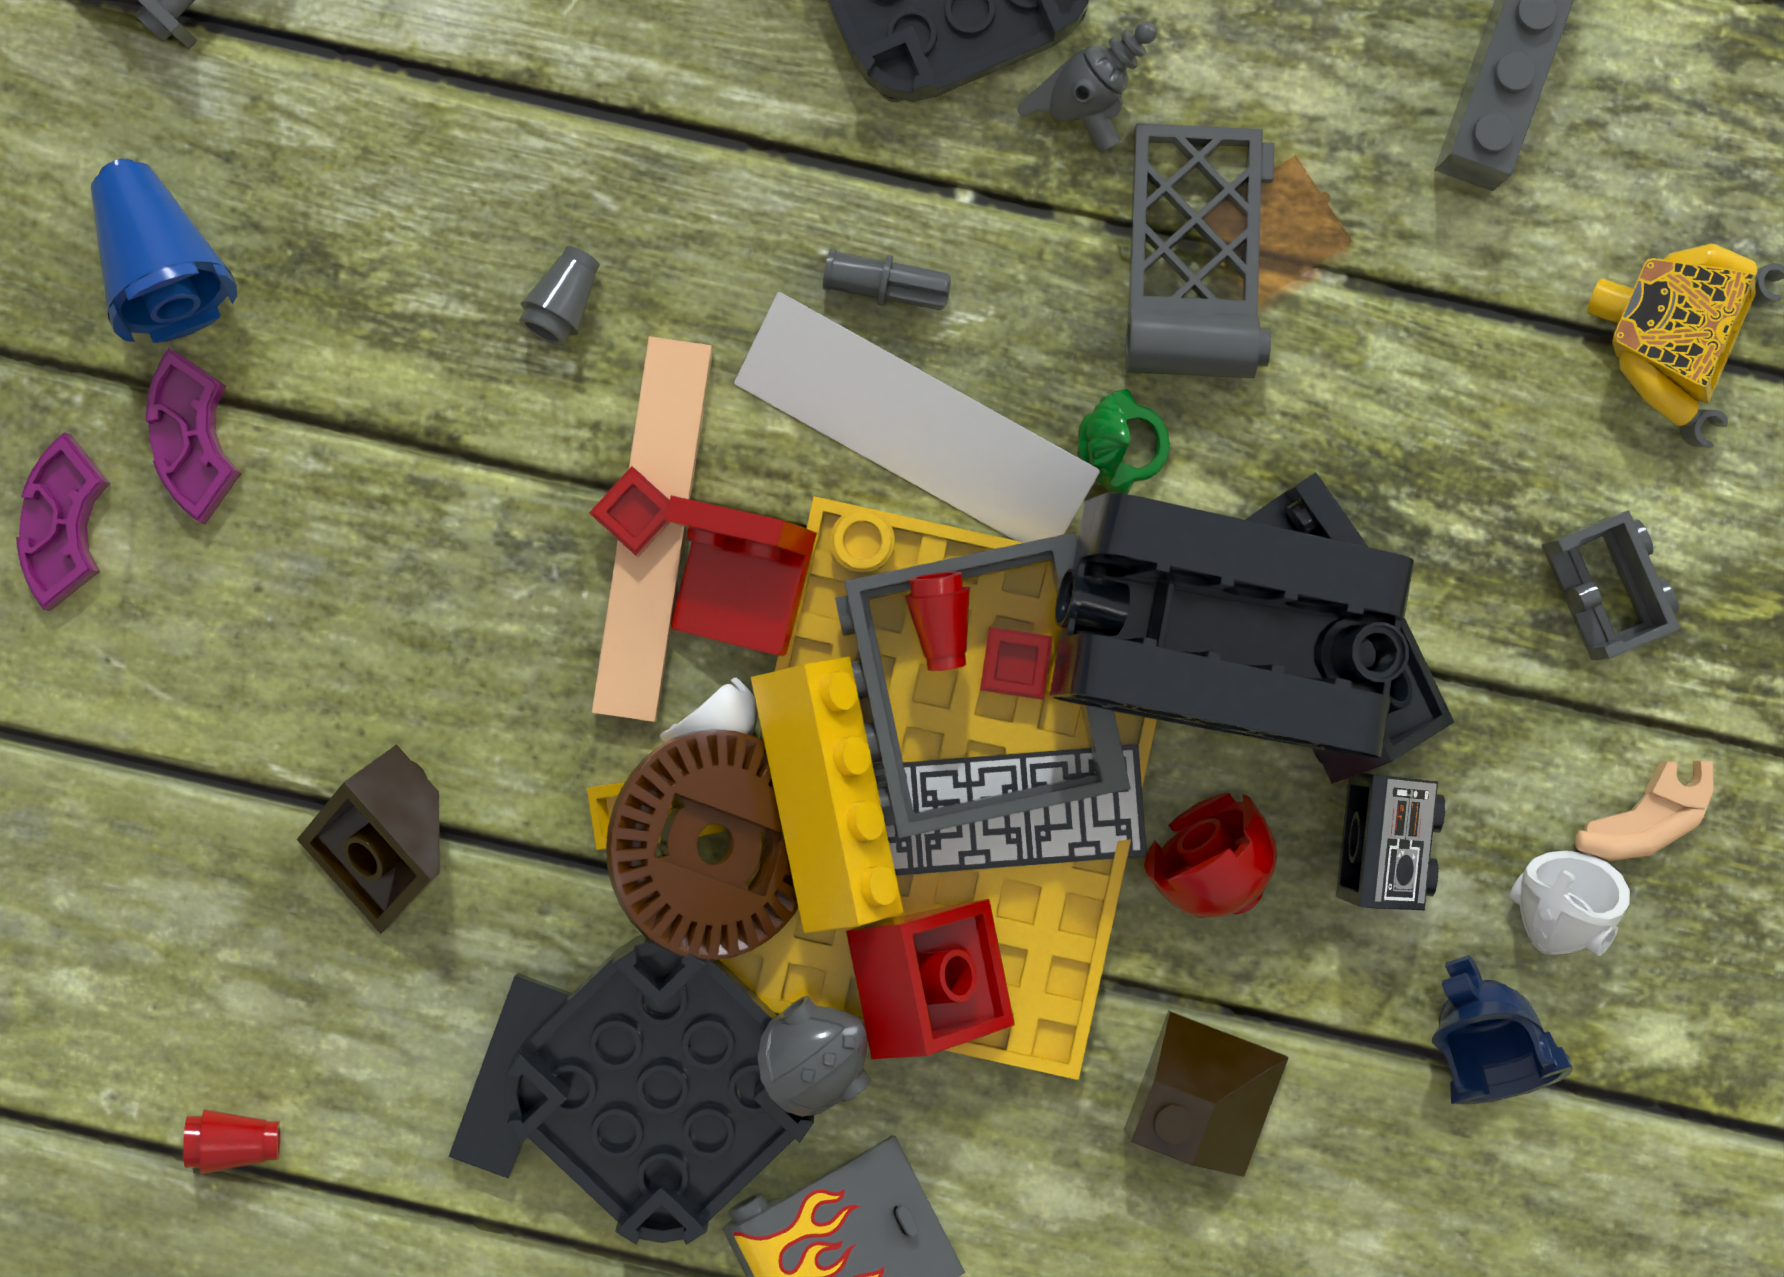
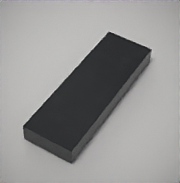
[448,973,572,1178]

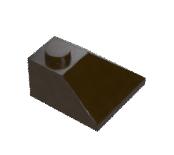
[297,744,440,934]
[1124,1010,1289,1177]

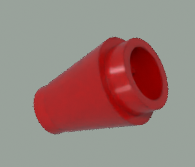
[905,571,970,671]
[183,1109,280,1174]

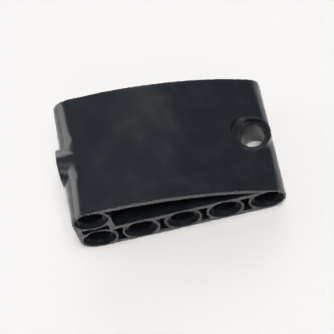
[1049,493,1414,758]

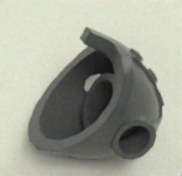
[757,996,871,1117]

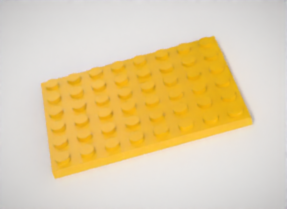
[719,496,1157,1080]

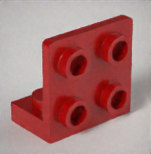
[665,495,817,656]

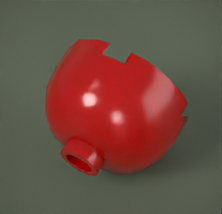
[1144,793,1277,918]

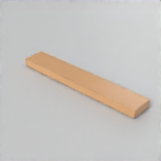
[592,336,713,722]

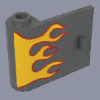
[722,1136,965,1277]

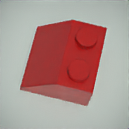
[846,899,1015,1059]

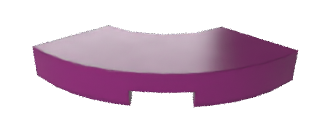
[146,347,241,525]
[16,432,110,611]

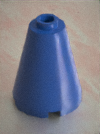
[91,159,237,343]

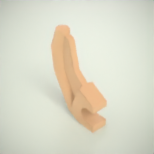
[1575,761,1714,861]

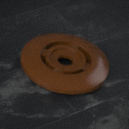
[606,729,798,960]

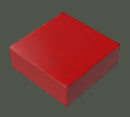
[589,466,670,557]
[980,627,1053,700]

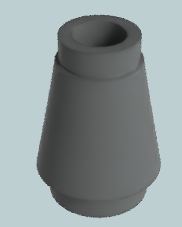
[519,246,600,346]

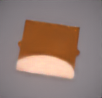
[1204,155,1353,303]

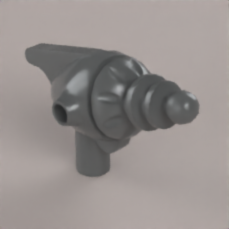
[1017,21,1157,152]

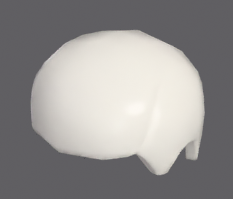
[660,678,758,743]

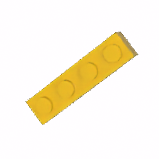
[751,656,904,933]

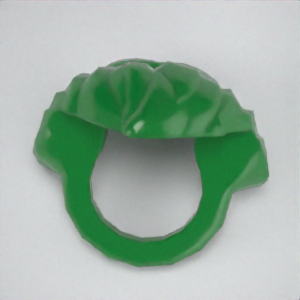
[1077,389,1170,494]

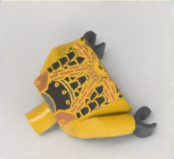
[1587,243,1784,448]

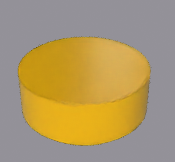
[830,508,895,574]

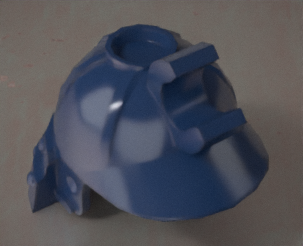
[1432,955,1573,1104]

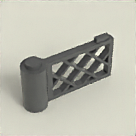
[1125,123,1274,378]

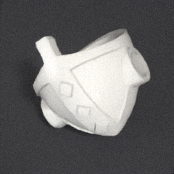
[1509,850,1630,956]

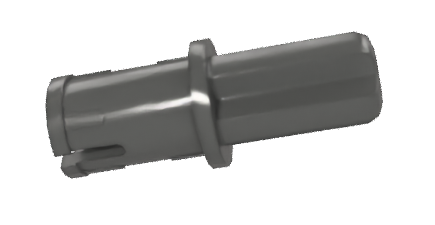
[823,249,951,310]

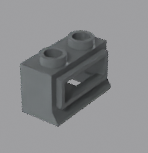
[1541,510,1681,660]

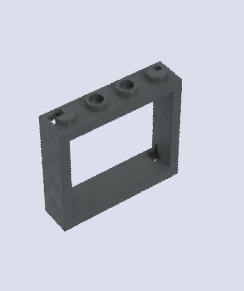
[835,532,1131,838]

